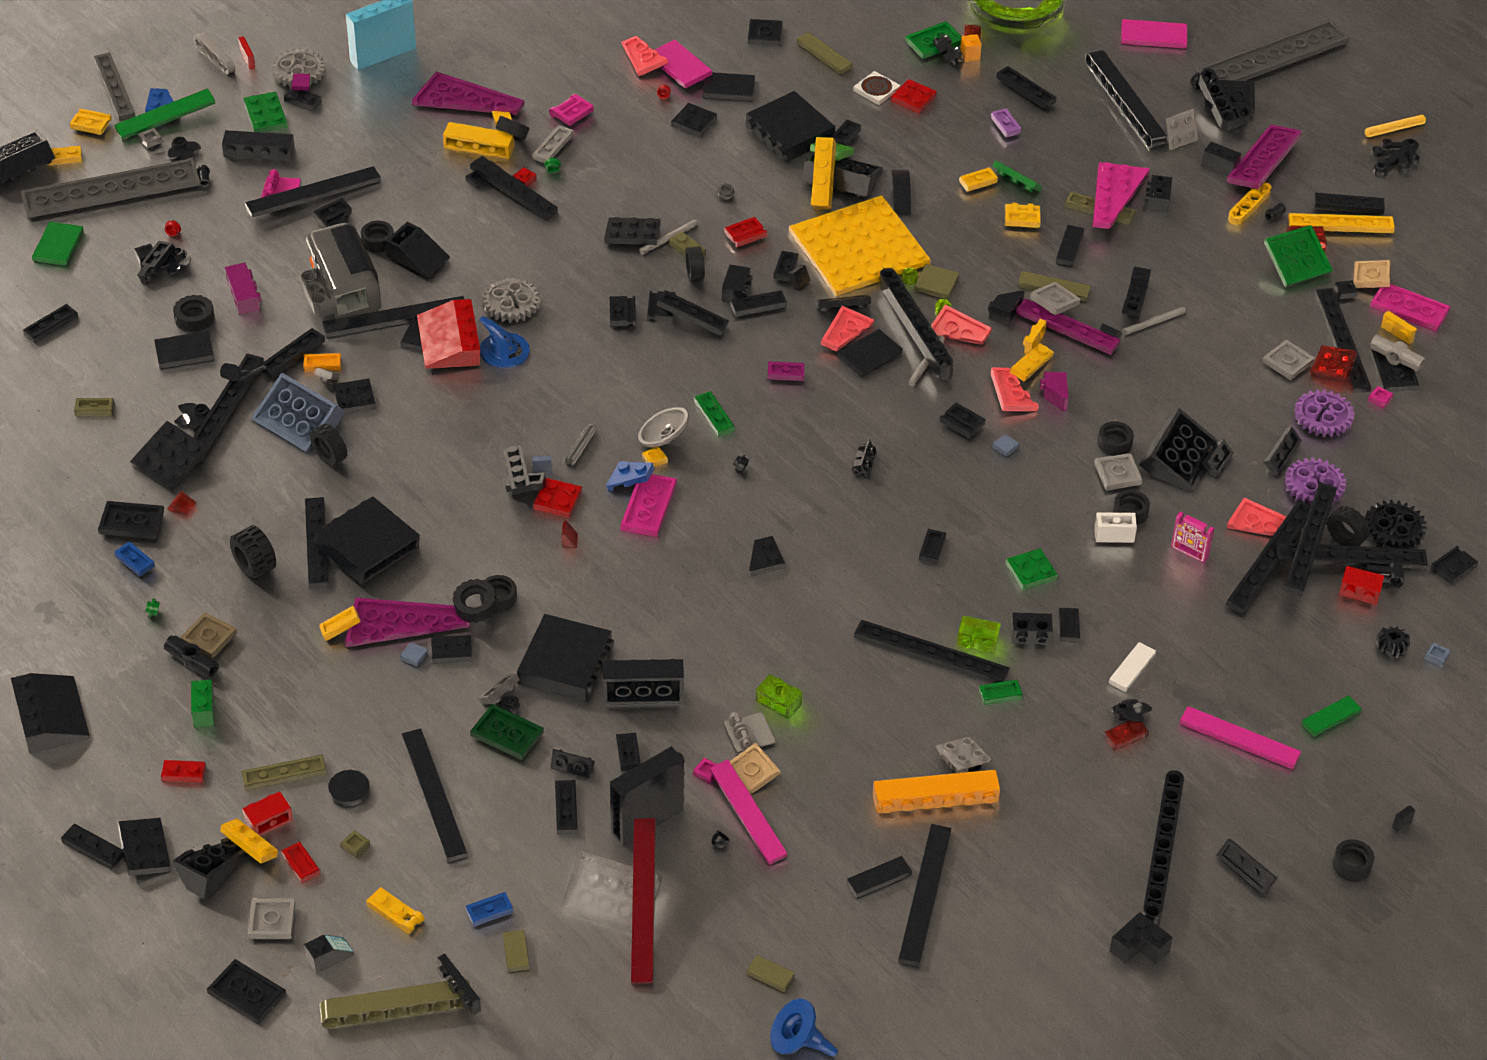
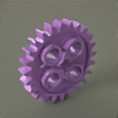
[1294,389,1355,437]
[1284,457,1346,506]

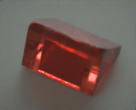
[963,24,981,39]
[167,491,196,516]
[561,521,578,548]

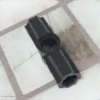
[164,635,220,678]

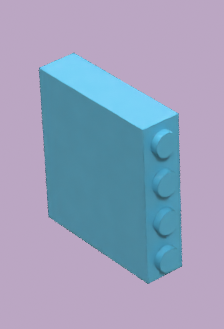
[346,0,416,70]

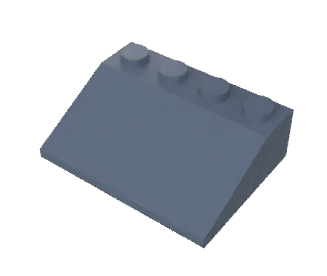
[251,373,345,453]

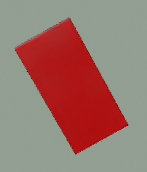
[238,36,255,70]
[281,841,320,883]

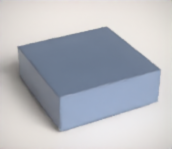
[992,434,1019,457]
[532,456,552,474]
[400,642,428,667]
[1424,642,1451,667]

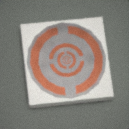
[853,71,900,105]

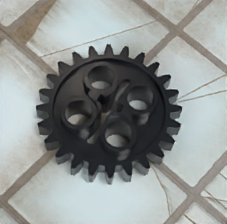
[1365,500,1427,549]

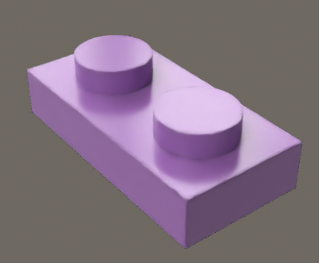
[991,108,1021,137]

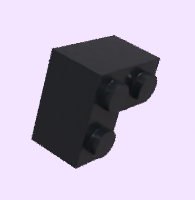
[1109,912,1173,964]

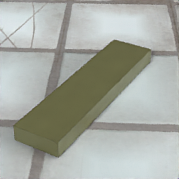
[796,32,853,75]
[1065,192,1136,225]
[1018,271,1091,302]
[241,754,327,791]

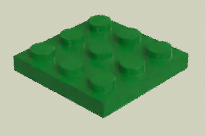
[1264,225,1333,287]

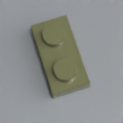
[669,231,706,256]

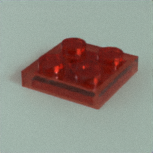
[1310,345,1357,382]

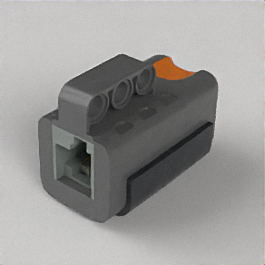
[301,223,381,319]

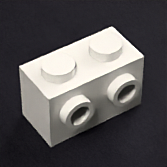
[1094,513,1137,543]

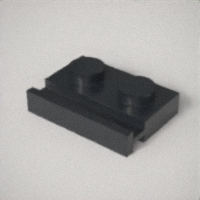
[647,291,676,322]
[609,296,636,326]
[940,402,986,439]
[1430,546,1478,585]
[431,635,472,664]

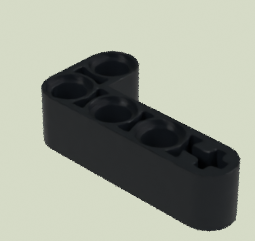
[1198,68,1251,131]

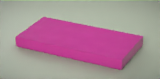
[1121,19,1187,49]
[655,39,712,88]
[1370,284,1451,332]
[620,474,677,537]

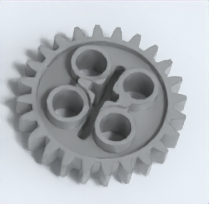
[271,48,326,88]
[482,277,540,323]

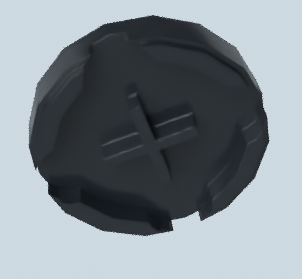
[328,770,370,807]

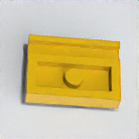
[69,108,112,135]

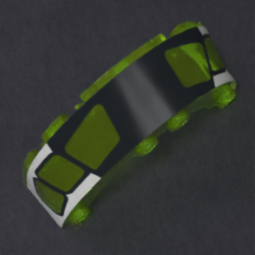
[970,0,1066,30]

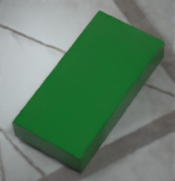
[979,679,1023,705]

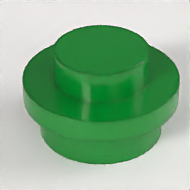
[544,158,561,173]
[145,598,160,618]

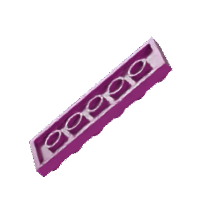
[1227,124,1302,189]

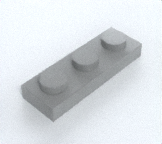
[533,125,573,163]

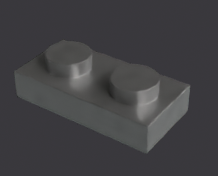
[478,673,520,705]

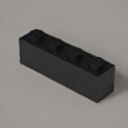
[222,130,295,161]

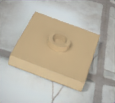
[1354,260,1391,288]
[729,743,781,795]

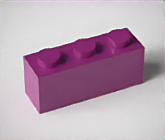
[225,262,262,315]

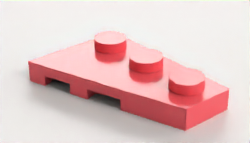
[820,306,875,352]

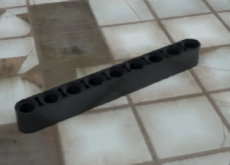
[1085,50,1167,149]
[880,268,953,380]
[1142,770,1184,926]

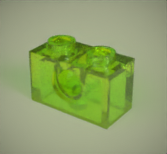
[956,615,1001,653]
[755,674,803,720]

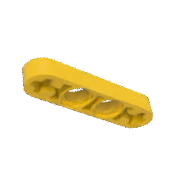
[1228,182,1271,225]

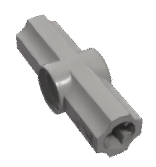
[1369,334,1426,372]

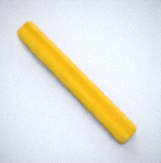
[1364,114,1426,138]

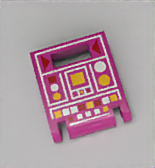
[1171,512,1215,563]

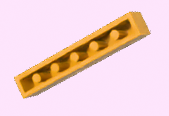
[873,770,1000,813]

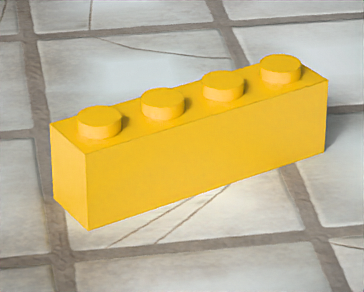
[443,122,515,159]
[811,137,836,210]

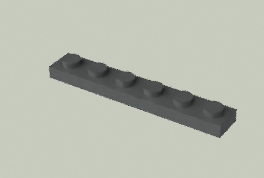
[94,52,135,122]

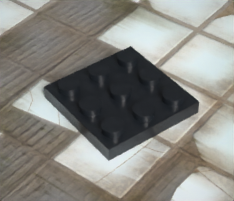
[130,421,209,491]

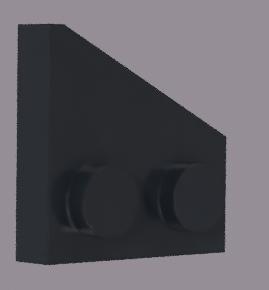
[313,197,352,228]
[749,536,785,577]

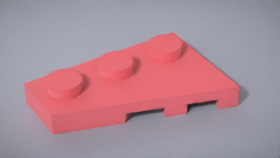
[621,36,668,77]
[931,305,992,345]
[990,367,1039,411]
[1226,498,1286,536]

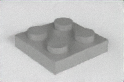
[1030,282,1081,315]
[1262,340,1314,380]
[1094,453,1142,490]
[248,899,295,939]

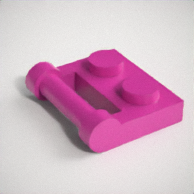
[549,94,594,126]

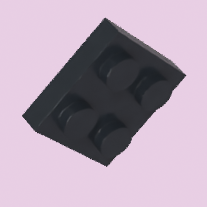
[671,103,717,137]
[333,378,376,414]

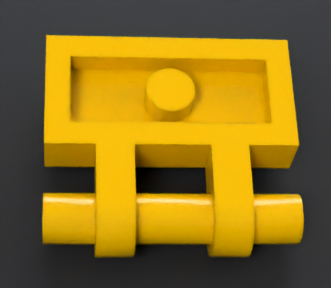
[1005,202,1040,228]

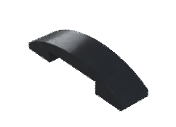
[891,170,911,218]
[1122,266,1151,317]

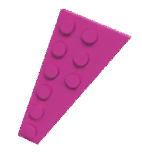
[1092,162,1150,229]

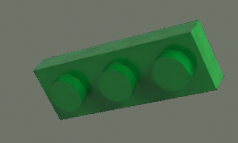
[993,160,1042,192]

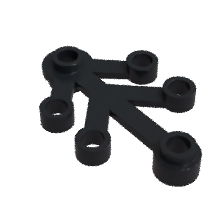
[1371,138,1420,177]

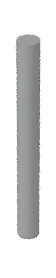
[639,219,698,255]
[1122,307,1186,336]
[908,336,945,386]

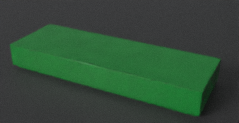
[694,391,735,437]
[1301,695,1362,737]

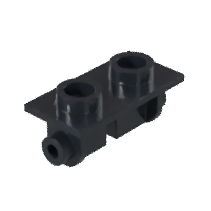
[933,33,963,66]
[852,439,877,478]
[550,749,595,778]

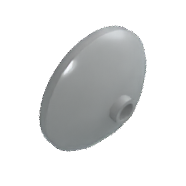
[638,407,689,448]

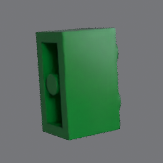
[191,679,214,728]

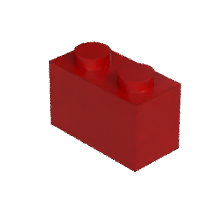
[1339,566,1385,605]
[242,791,293,836]

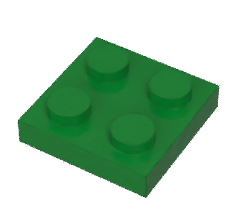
[1006,548,1058,591]

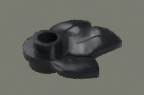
[168,137,201,161]
[160,246,191,275]
[174,403,210,429]
[1112,699,1152,722]

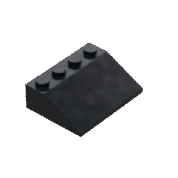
[0,130,55,186]
[801,154,883,198]
[1139,408,1218,492]
[11,673,90,754]

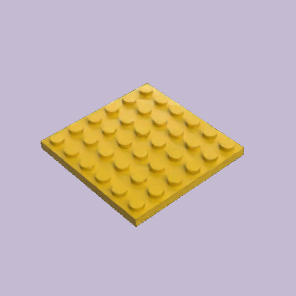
[789,195,931,296]

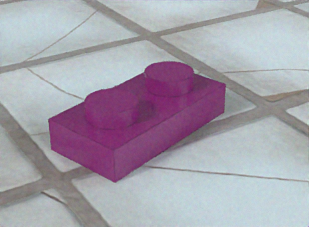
[767,361,805,381]

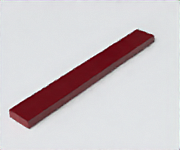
[631,818,656,985]

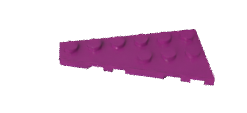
[412,71,525,115]
[345,598,473,647]

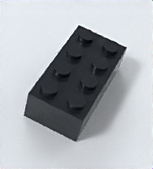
[602,659,684,705]

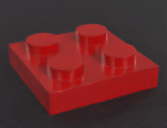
[891,79,937,114]
[533,478,582,518]

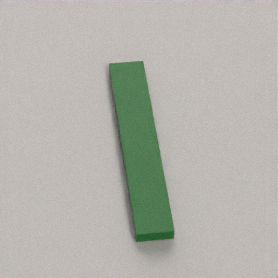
[114,88,216,140]

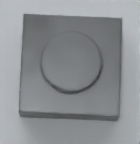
[139,128,162,148]
[314,367,340,382]

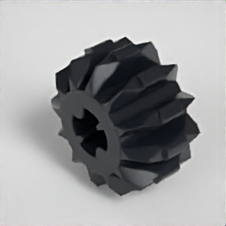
[1376,625,1410,659]

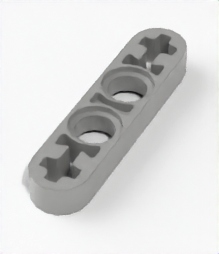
[193,33,235,74]

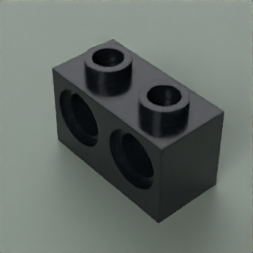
[1011,612,1053,645]

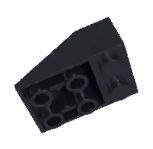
[385,221,450,278]

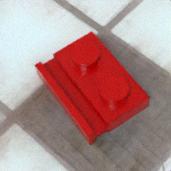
[724,216,767,247]

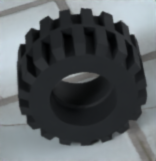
[230,525,277,579]

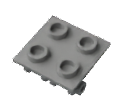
[1165,108,1198,150]
[724,712,776,753]
[936,736,992,773]

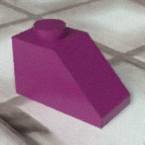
[1040,372,1069,411]

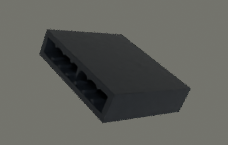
[745,91,836,162]
[314,496,420,584]
[517,614,614,702]
[610,746,685,846]

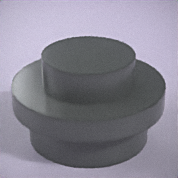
[718,183,735,199]

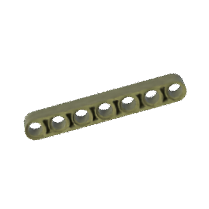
[319,979,470,1028]

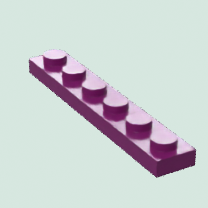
[1016,298,1120,355]

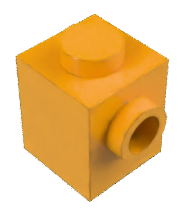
[960,35,982,62]

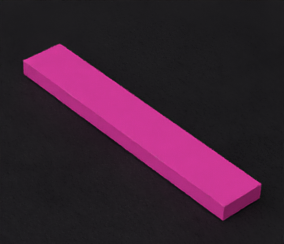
[1179,706,1301,770]
[710,759,787,865]

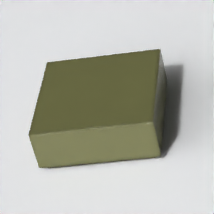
[340,830,370,858]

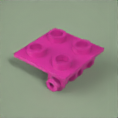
[261,169,301,198]

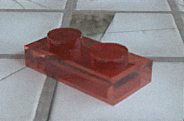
[1103,721,1149,751]

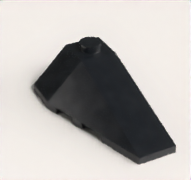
[172,837,249,899]

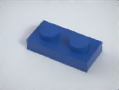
[114,542,155,577]
[465,892,513,927]

